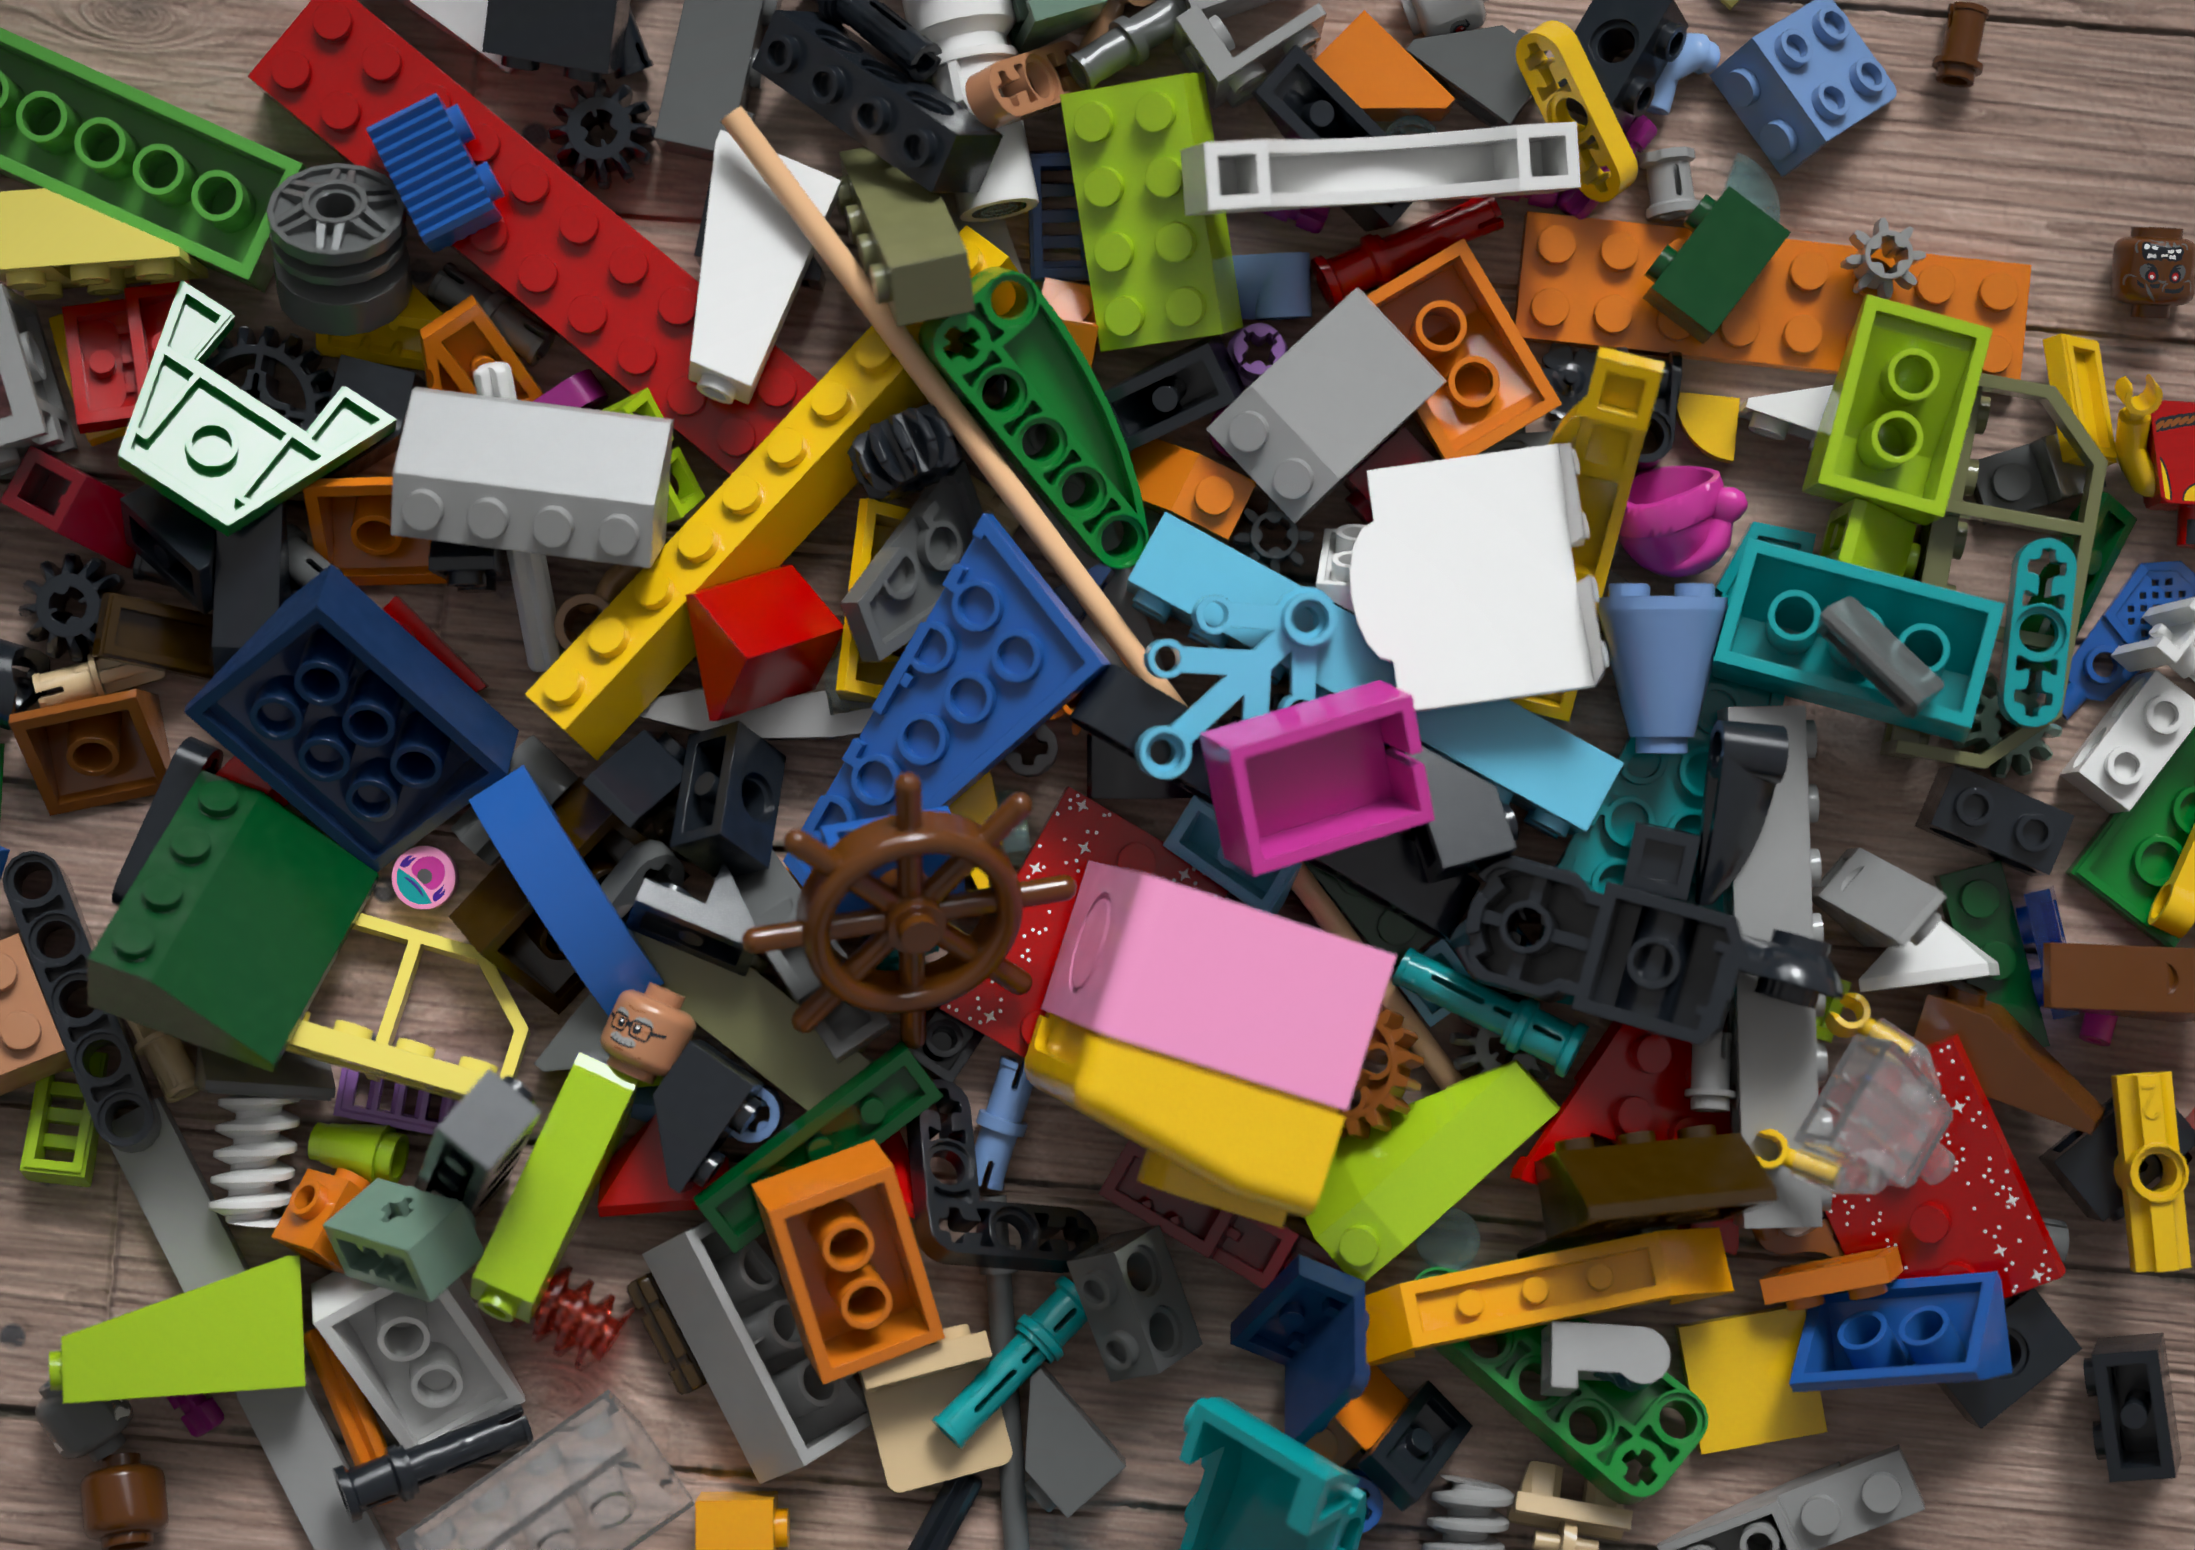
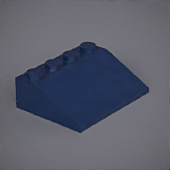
[184,564,519,872]

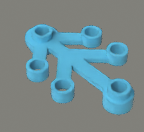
[1135,587,1338,779]

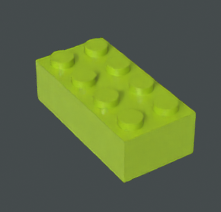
[1060,72,1243,352]

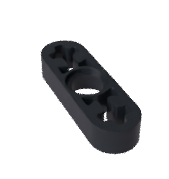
[112,736,223,907]

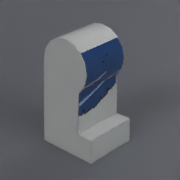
[1541,1321,1671,1397]

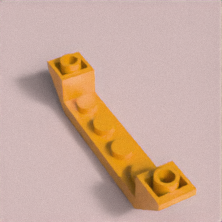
[1365,1227,1734,1366]

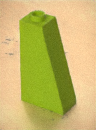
[470,1052,639,1323]
[49,1255,305,1403]

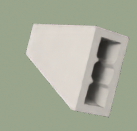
[688,130,841,405]

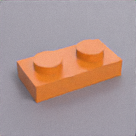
[1759,1246,1904,1311]

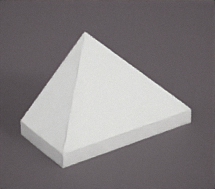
[1858,920,2000,992]

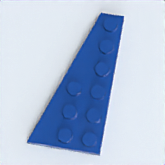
[783,513,1111,887]

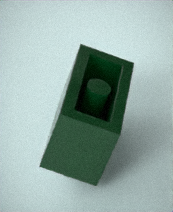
[1643,186,1791,344]

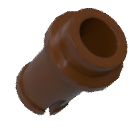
[1932,1,1989,88]

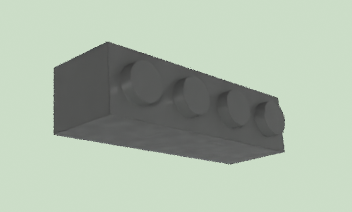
[654,0,782,161]

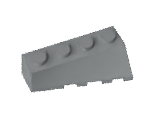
[642,1220,872,1484]

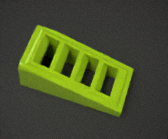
[20,1052,109,1187]

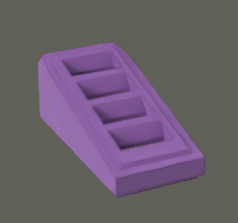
[333,1068,459,1135]

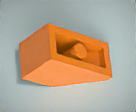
[1314,10,1455,122]
[1130,439,1257,545]

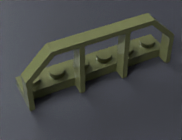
[1880,373,2108,769]

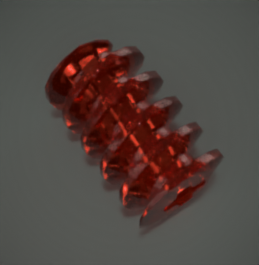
[510,1264,636,1372]

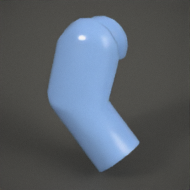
[1647,33,1721,115]

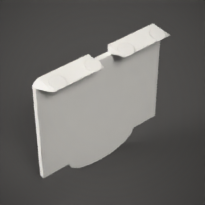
[1350,443,1609,712]

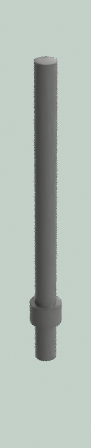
[979,1194,1030,1550]

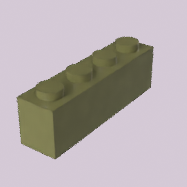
[835,147,975,326]
[638,935,874,1111]

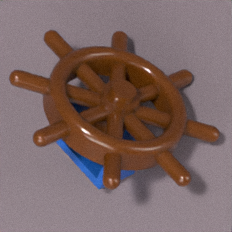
[741,772,1077,1049]

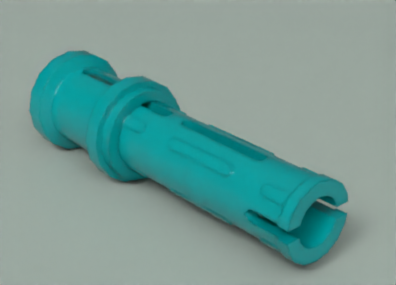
[1392,947,1590,1078]
[932,1275,1088,1449]

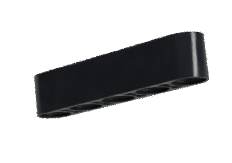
[2,851,162,1153]

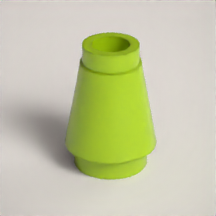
[308,1122,409,1183]

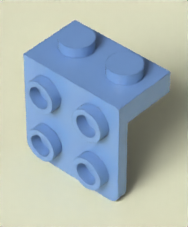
[1709,0,1897,177]

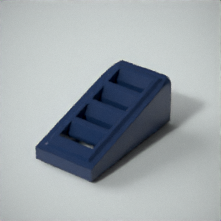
[1028,150,1089,282]

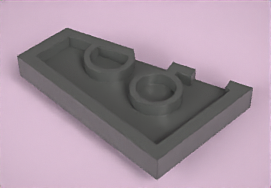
[841,460,983,662]

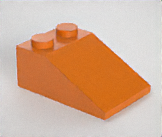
[1366,238,1562,460]

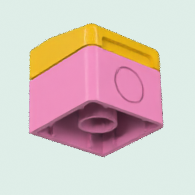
[1024,860,1396,1228]

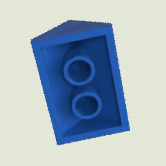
[1789,1271,2012,1392]

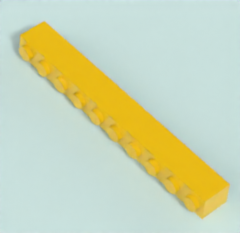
[525,225,1019,761]

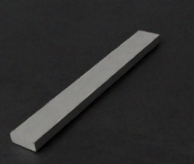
[109,1097,392,1550]

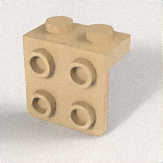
[858,1324,1012,1493]

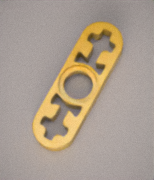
[1516,20,1638,202]

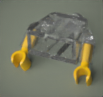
[1755,993,1955,1194]

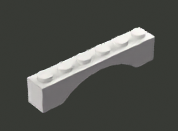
[1181,122,1581,216]

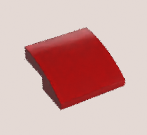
[62,280,190,434]

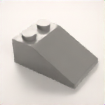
[1206,287,1447,523]

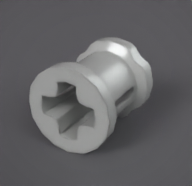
[1637,147,1700,222]

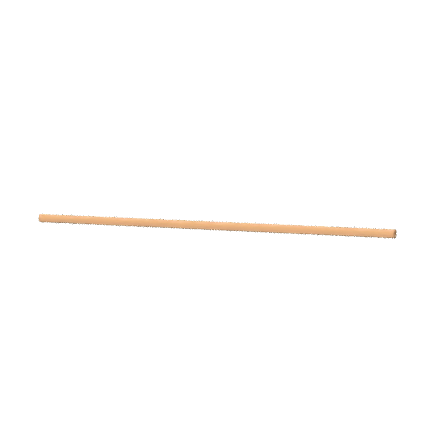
[720,106,1465,1090]

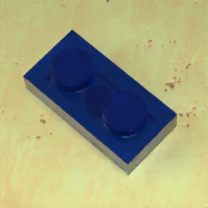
[2016,885,2081,1020]

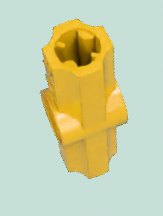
[2111,1071,2191,1273]

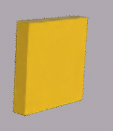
[1675,1306,1828,1455]

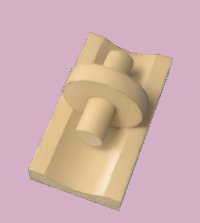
[1506,1461,1633,1550]

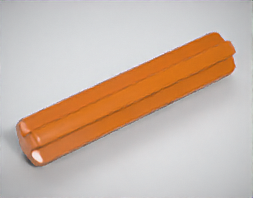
[303,1327,400,1507]

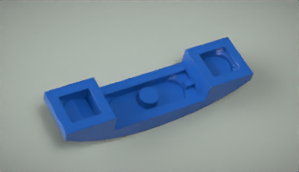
[469,765,665,1017]

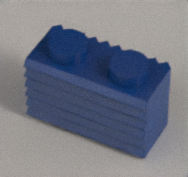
[366,93,505,253]

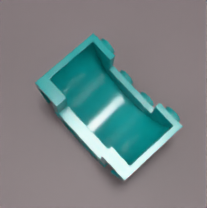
[1178,1397,1366,1550]

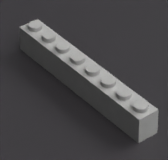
[1717,705,1832,1229]

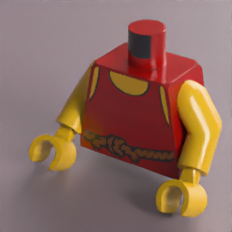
[2115,374,2195,549]

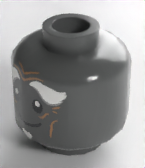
[35,1380,134,1462]

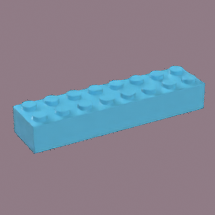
[1126,512,1624,839]

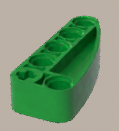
[918,266,1149,569]
[1413,1267,1708,1505]

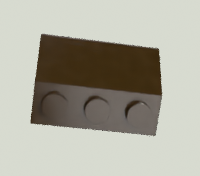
[448,776,690,1015]
[1534,1125,1778,1240]

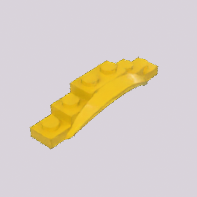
[1509,347,1665,722]

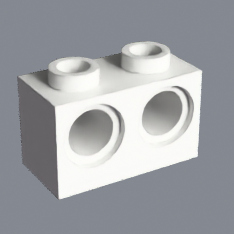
[2059,670,2195,814]

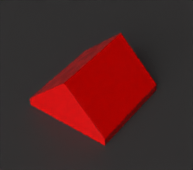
[685,565,844,721]

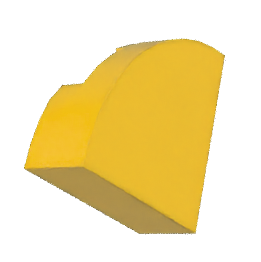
[1676,392,1740,464]

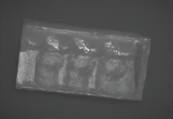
[396,1389,695,1550]

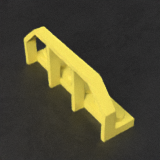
[285,913,531,1102]

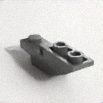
[711,850,892,1064]

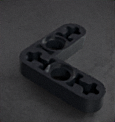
[906,1079,1099,1273]

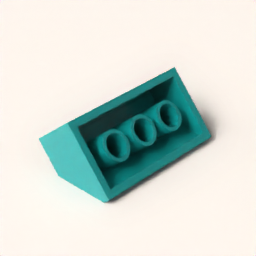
[1712,537,2005,743]

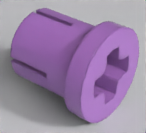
[1227,323,1288,388]

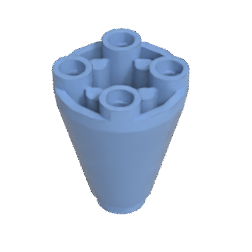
[1597,583,1728,753]

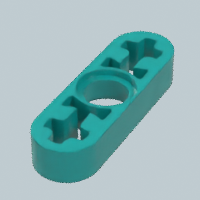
[1997,538,2077,728]

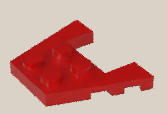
[1510,1021,1739,1256]

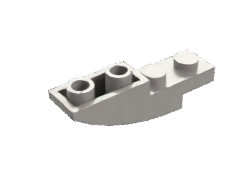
[1657,1444,1925,1550]

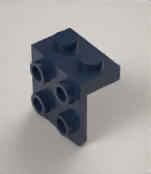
[1230,1254,1370,1445]

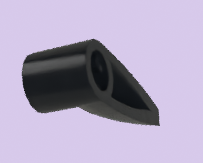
[1695,720,1789,905]

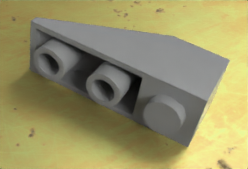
[1812,847,1947,947]

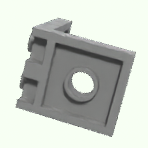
[0,284,78,479]

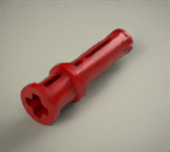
[1311,197,1504,310]

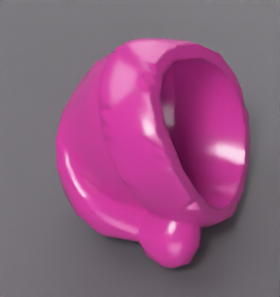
[1618,466,1748,578]

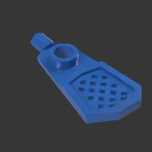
[2062,561,2195,720]

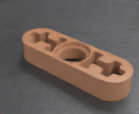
[965,40,1084,129]

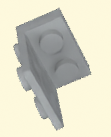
[1172,3,1327,110]

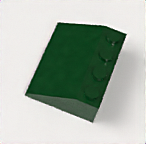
[88,770,379,1072]

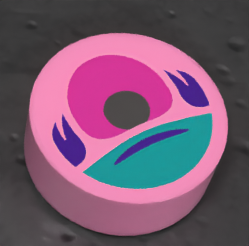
[392,846,459,910]

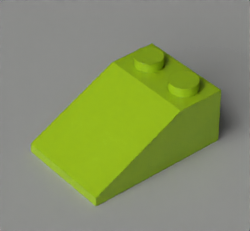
[1802,294,1993,526]

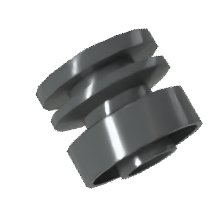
[266,163,413,336]

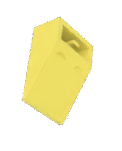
[0,188,209,300]

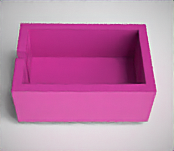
[1199,680,1435,876]

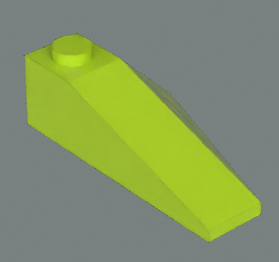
[1304,1059,1560,1282]

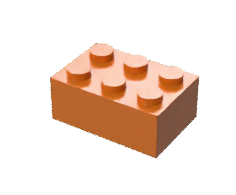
[751,1139,945,1385]

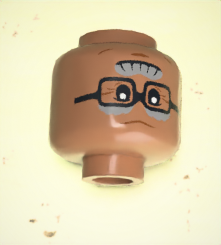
[600,982,696,1084]

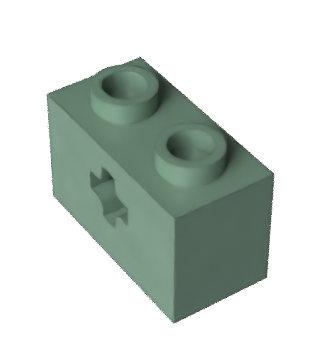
[323,1178,484,1302]

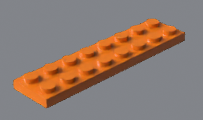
[1514,211,2032,380]

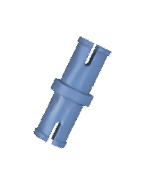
[975,1056,1033,1191]

